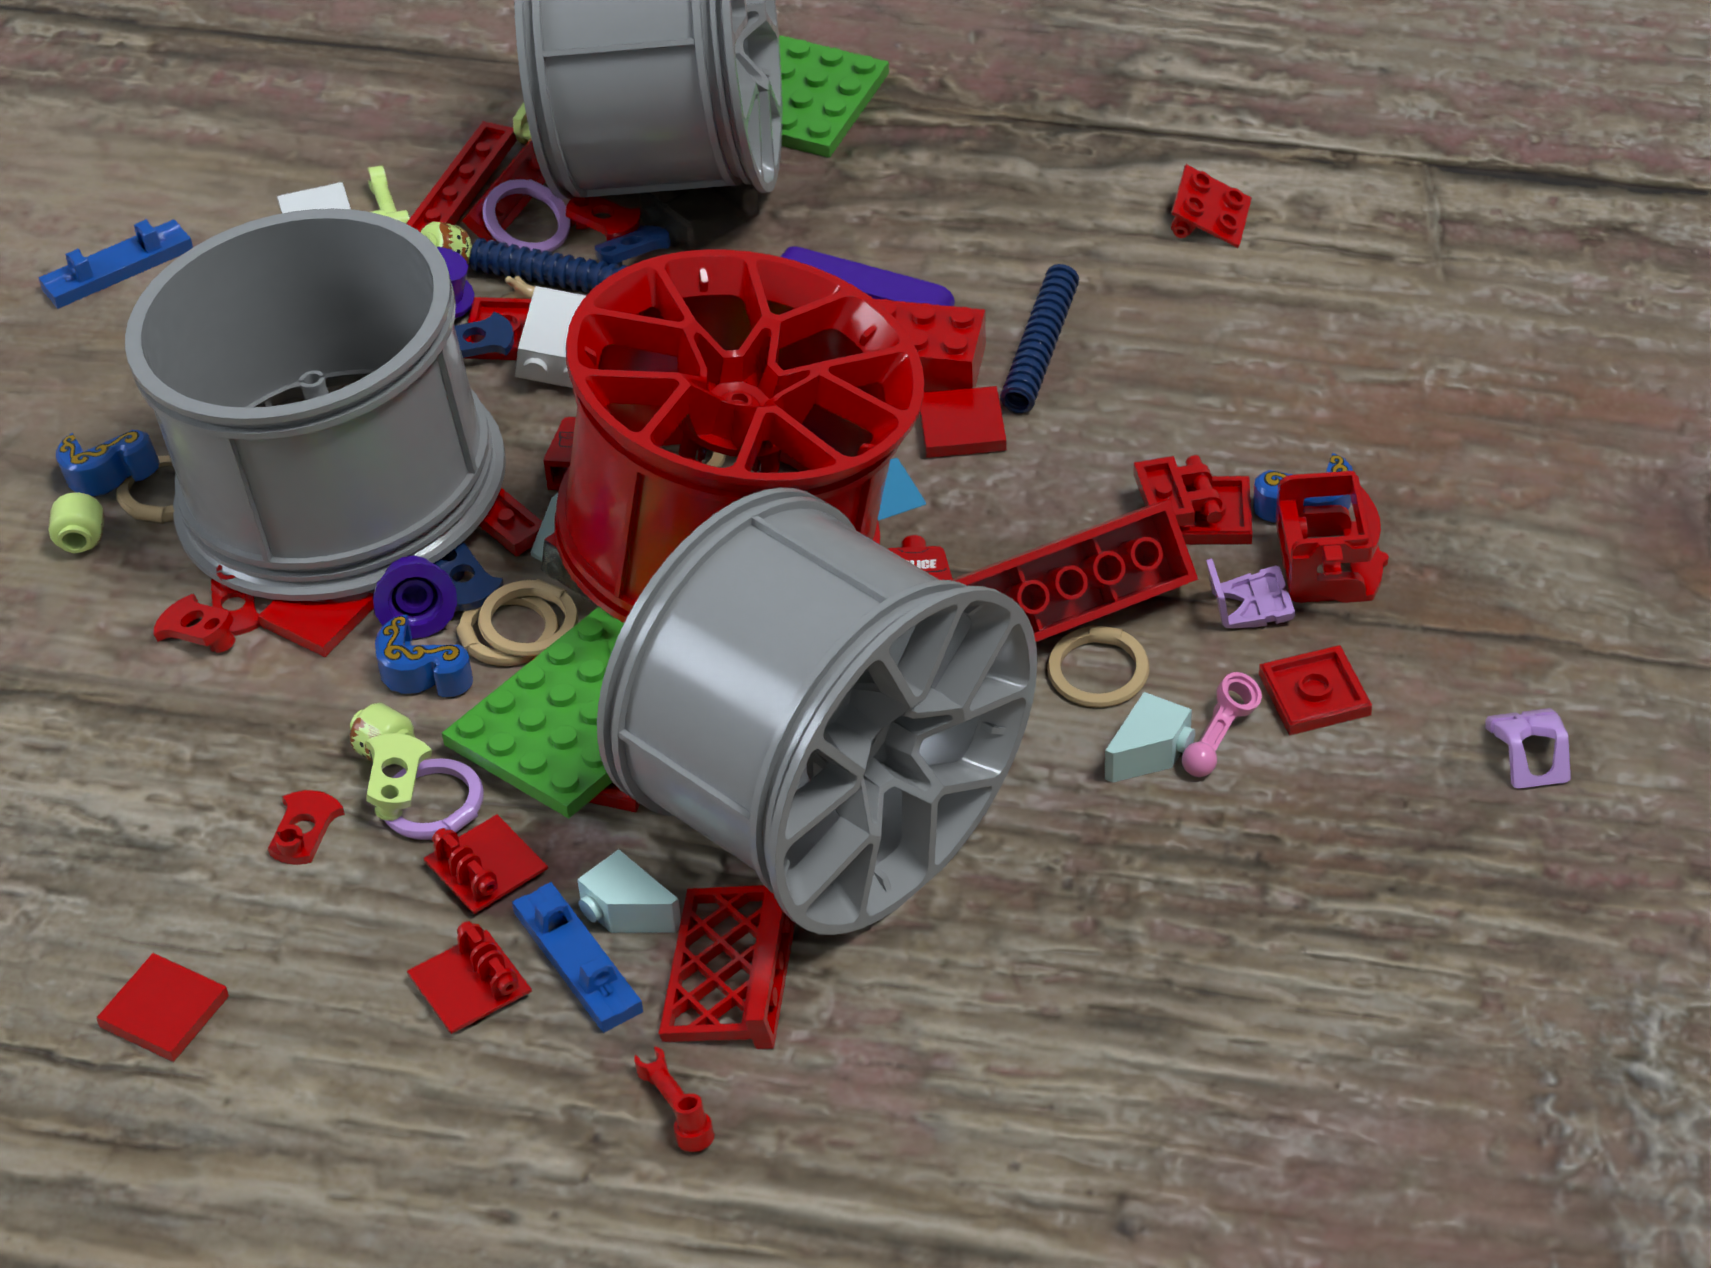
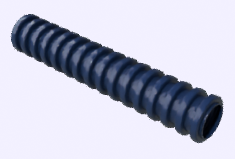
[469,238,628,293]
[1000,264,1079,413]

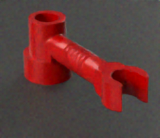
[634,1046,715,1152]

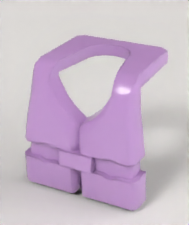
[1206,558,1295,628]
[1486,708,1571,789]

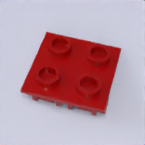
[1171,164,1252,248]
[423,814,548,914]
[407,921,532,1034]

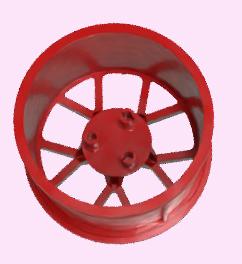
[554,249,925,623]

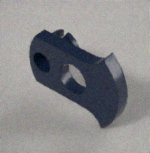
[595,225,671,267]
[455,312,514,358]
[433,543,504,611]

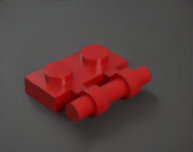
[1133,455,1223,526]

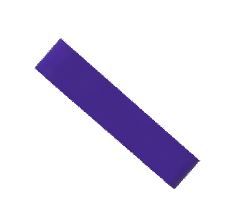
[781,246,955,306]

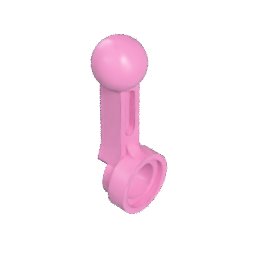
[1182,672,1262,777]

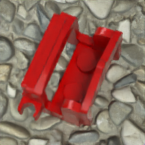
[1275,471,1389,603]

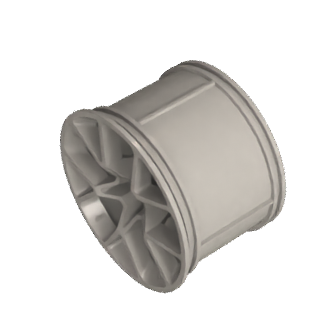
[514,0,782,200]
[125,208,506,601]
[597,488,1037,935]

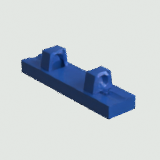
[39,219,193,309]
[512,882,643,1033]

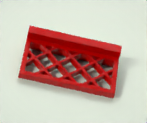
[659,885,795,1049]

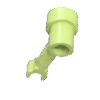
[367,166,409,224]

